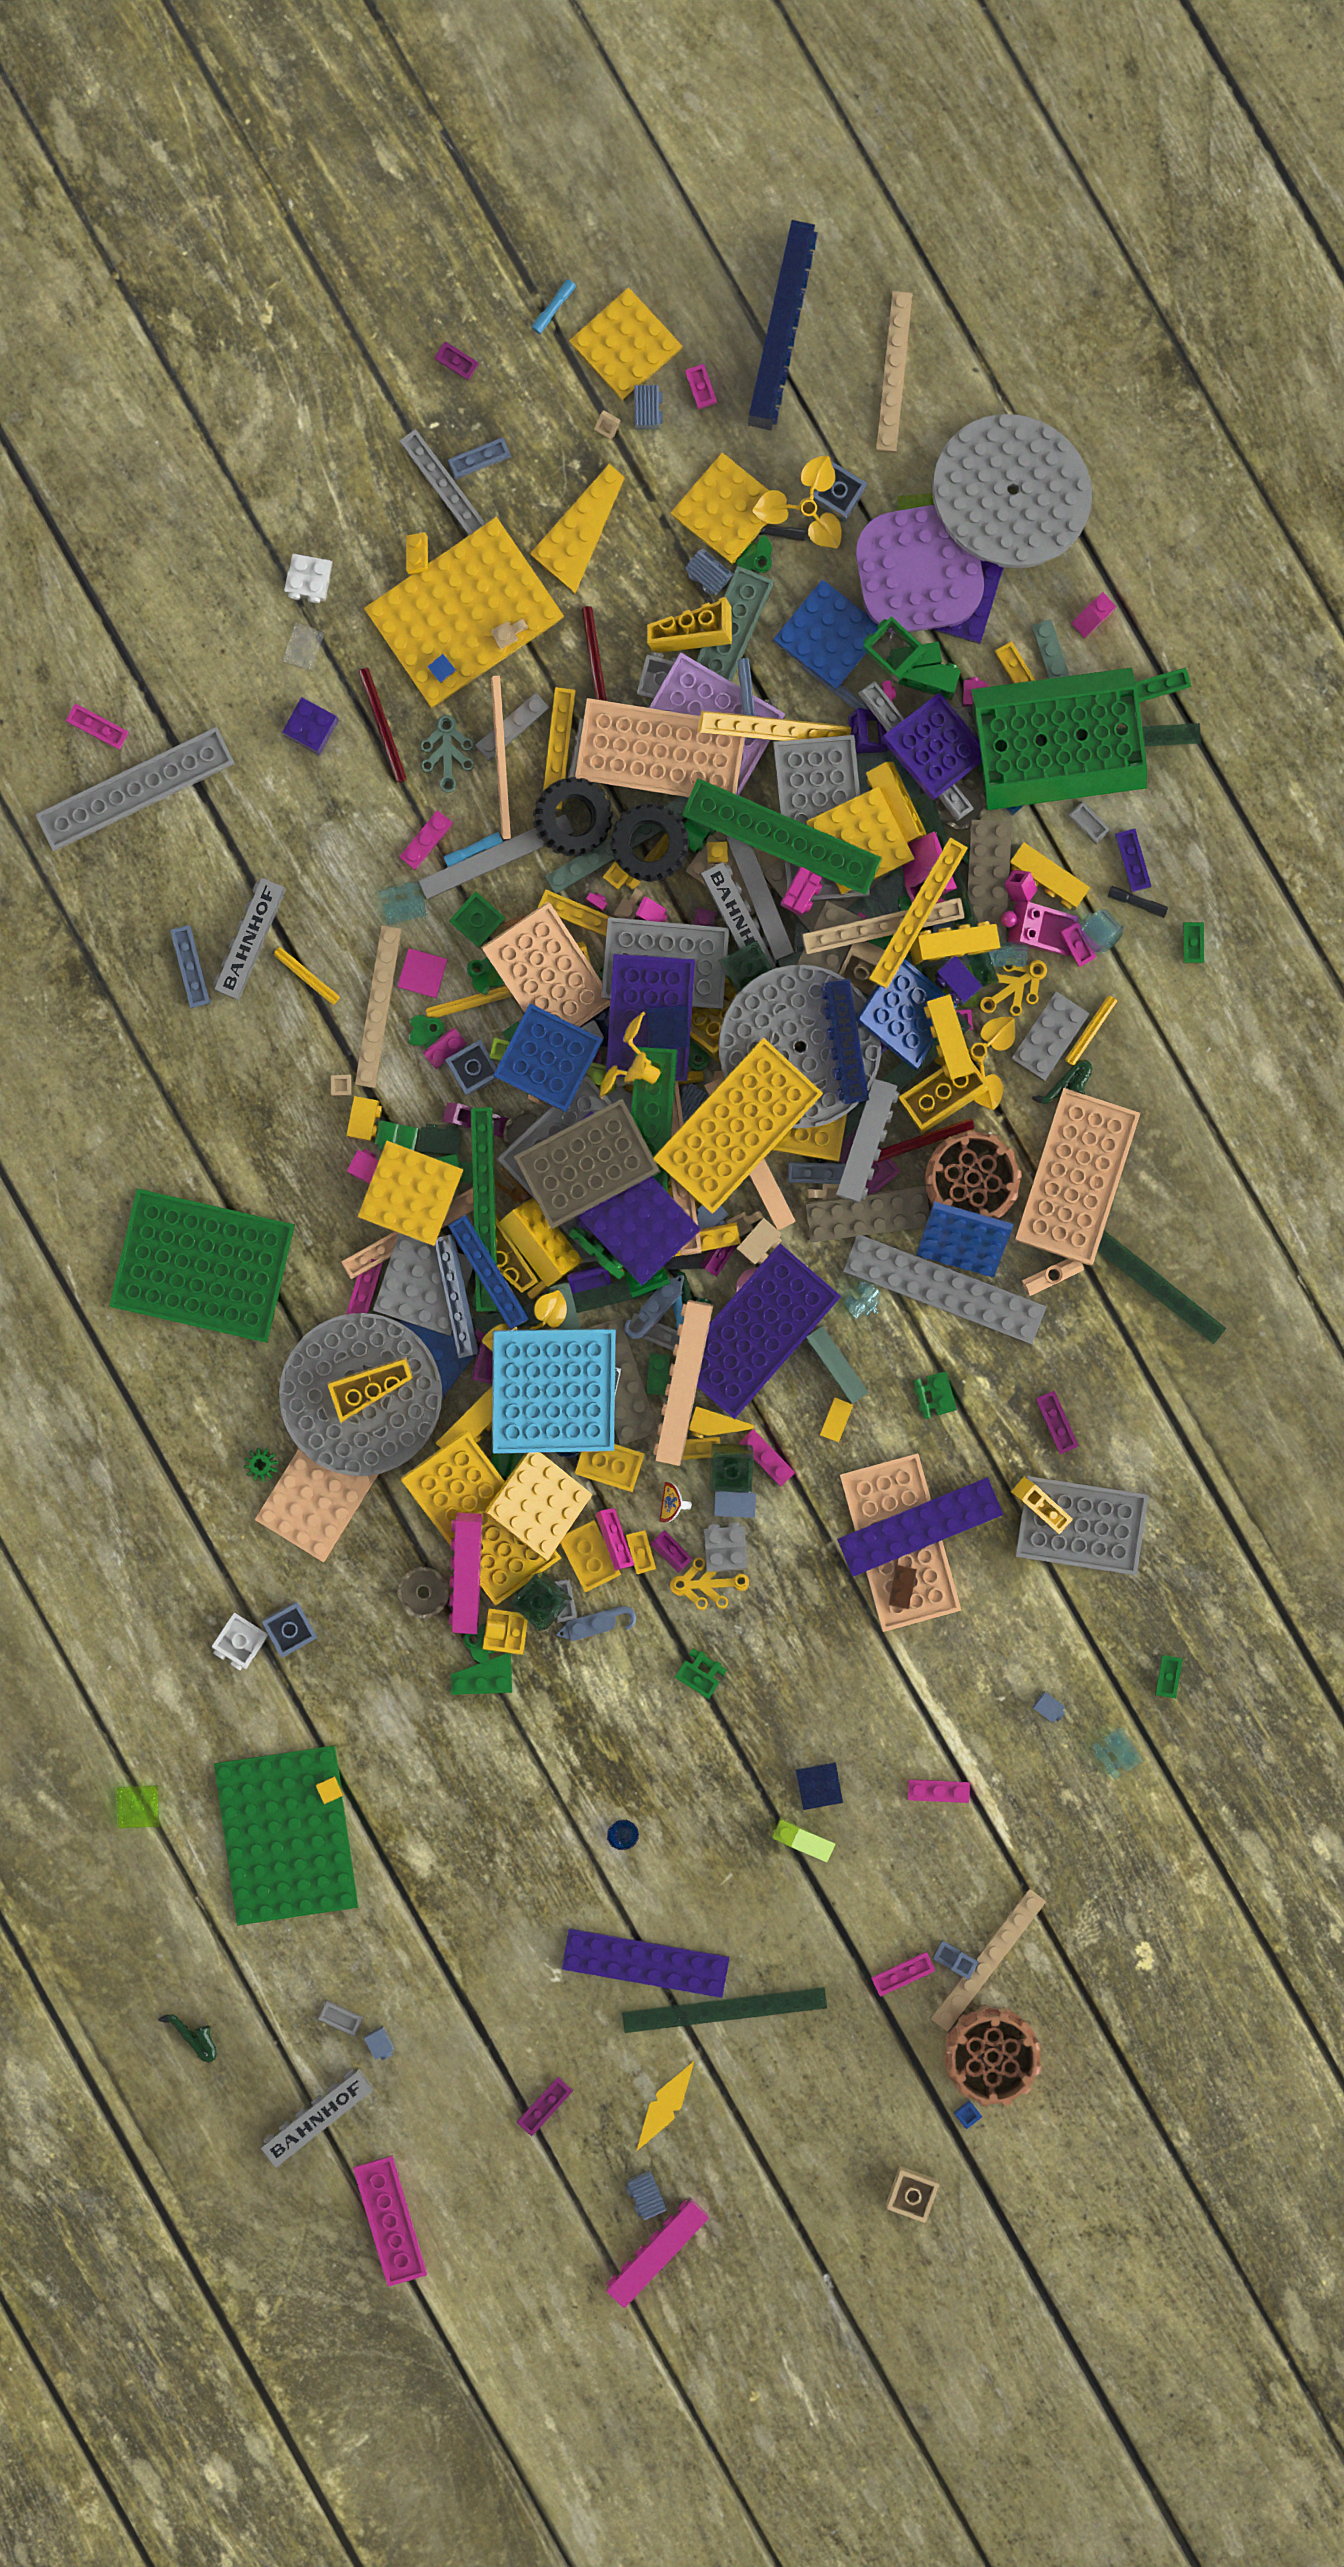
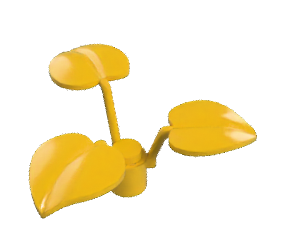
[753,455,842,549]
[599,1012,660,1099]
[928,1017,1015,1110]
[482,1290,567,1352]

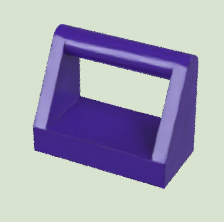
[848,708,888,754]
[567,1266,611,1294]

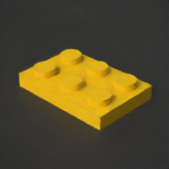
[575,1444,645,1492]
[560,1520,622,1592]

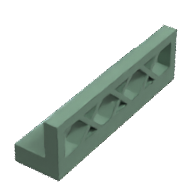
[806,1326,869,1404]

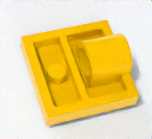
[482,1609,529,1655]

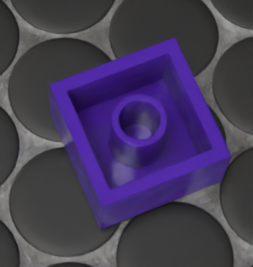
[282,697,339,756]
[934,956,982,1007]

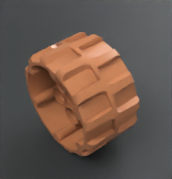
[924,1130,1022,1219]
[943,2005,1041,2107]

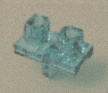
[990,942,1028,967]
[844,1281,881,1319]

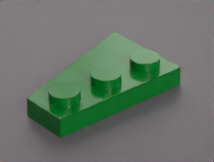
[451,1653,513,1695]

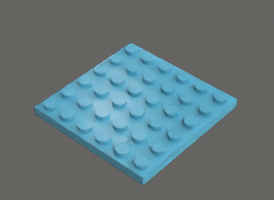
[492,1329,616,1453]

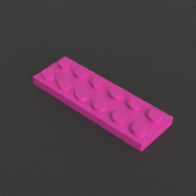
[353,2155,428,2287]

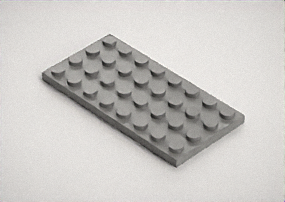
[773,735,870,901]

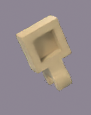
[491,619,528,649]
[613,888,643,920]
[807,1183,840,1200]
[727,1211,764,1237]

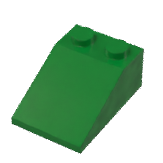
[894,663,961,700]

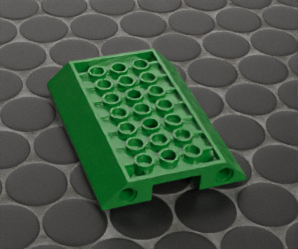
[971,667,1147,810]

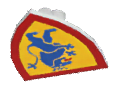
[659,1482,692,1523]

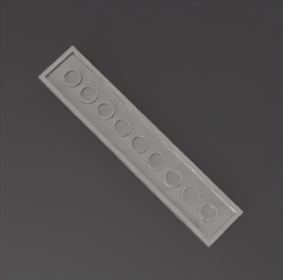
[35,727,235,852]
[843,1235,1047,1344]

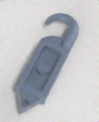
[624,1275,684,1339]
[556,1606,636,1641]

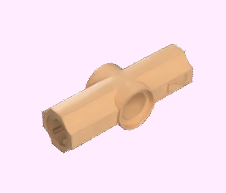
[1022,1258,1084,1296]

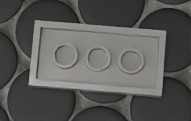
[1011,992,1089,1081]

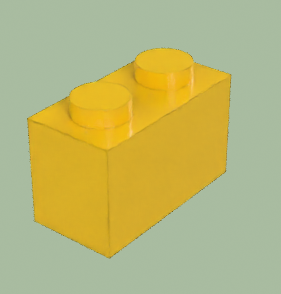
[346,1096,382,1142]

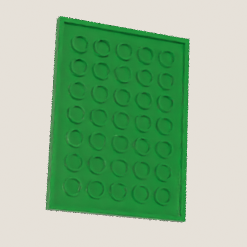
[109,1188,295,1343]
[214,1745,359,1926]

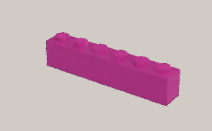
[449,1512,482,1634]
[606,2198,709,2308]

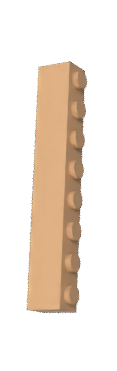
[653,1300,713,1466]

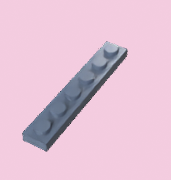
[435,1234,478,1358]

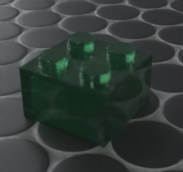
[718,940,773,994]
[709,1444,754,1492]
[510,1572,572,1631]

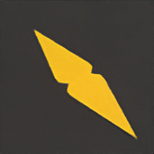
[636,2060,695,2151]

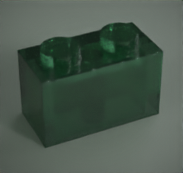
[419,1124,462,1156]

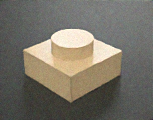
[594,410,621,439]
[331,1075,352,1096]

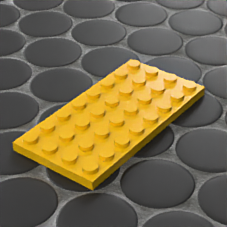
[653,1038,823,1214]
[400,1430,561,1606]

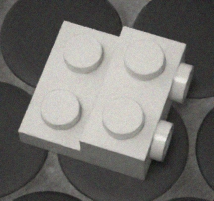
[284,554,333,603]
[212,1613,268,1671]

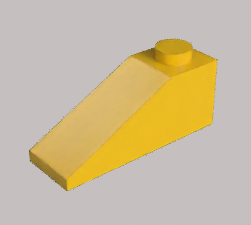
[689,1407,754,1439]
[1011,1477,1072,1535]

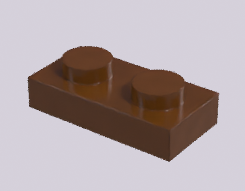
[888,1565,917,1609]

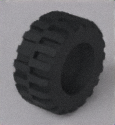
[533,777,613,856]
[610,803,689,882]

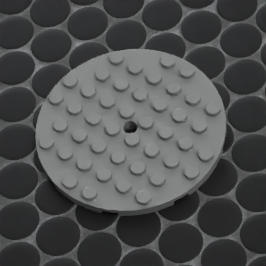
[932,414,1092,568]
[718,965,881,1128]
[279,1313,442,1476]

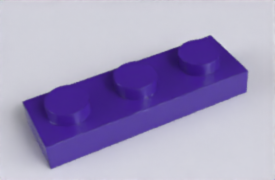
[1115,828,1151,893]

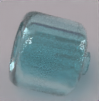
[1079,909,1124,954]

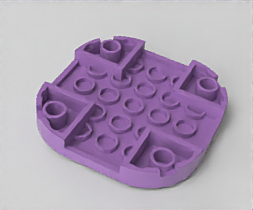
[856,505,984,634]

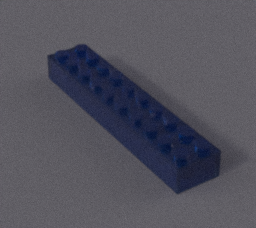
[748,220,818,430]

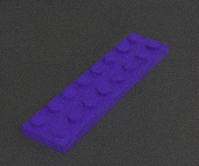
[837,1477,1003,1577]
[562,1928,730,1998]

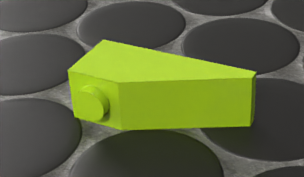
[772,1817,836,1862]

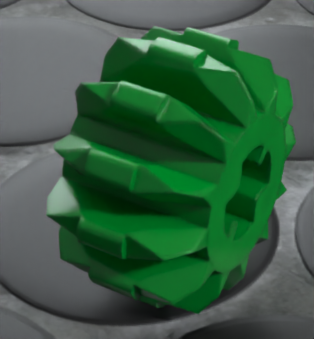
[243,1448,278,1482]

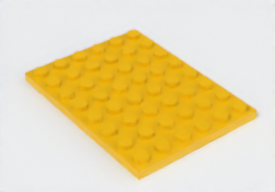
[364,517,565,708]

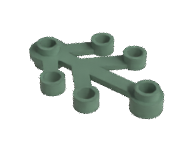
[421,715,474,793]

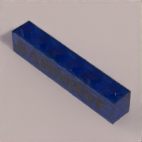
[820,979,869,1104]

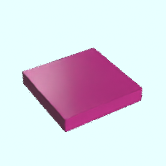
[397,948,448,999]

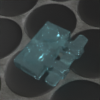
[380,882,427,925]
[1092,1727,1144,1780]

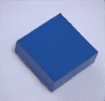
[427,654,456,683]
[954,2100,982,2130]

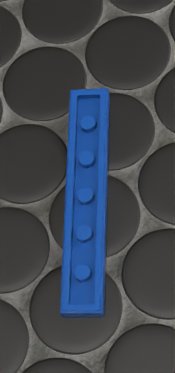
[448,1215,529,1330]

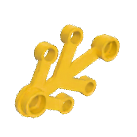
[980,959,1047,1017]
[670,1558,749,1611]

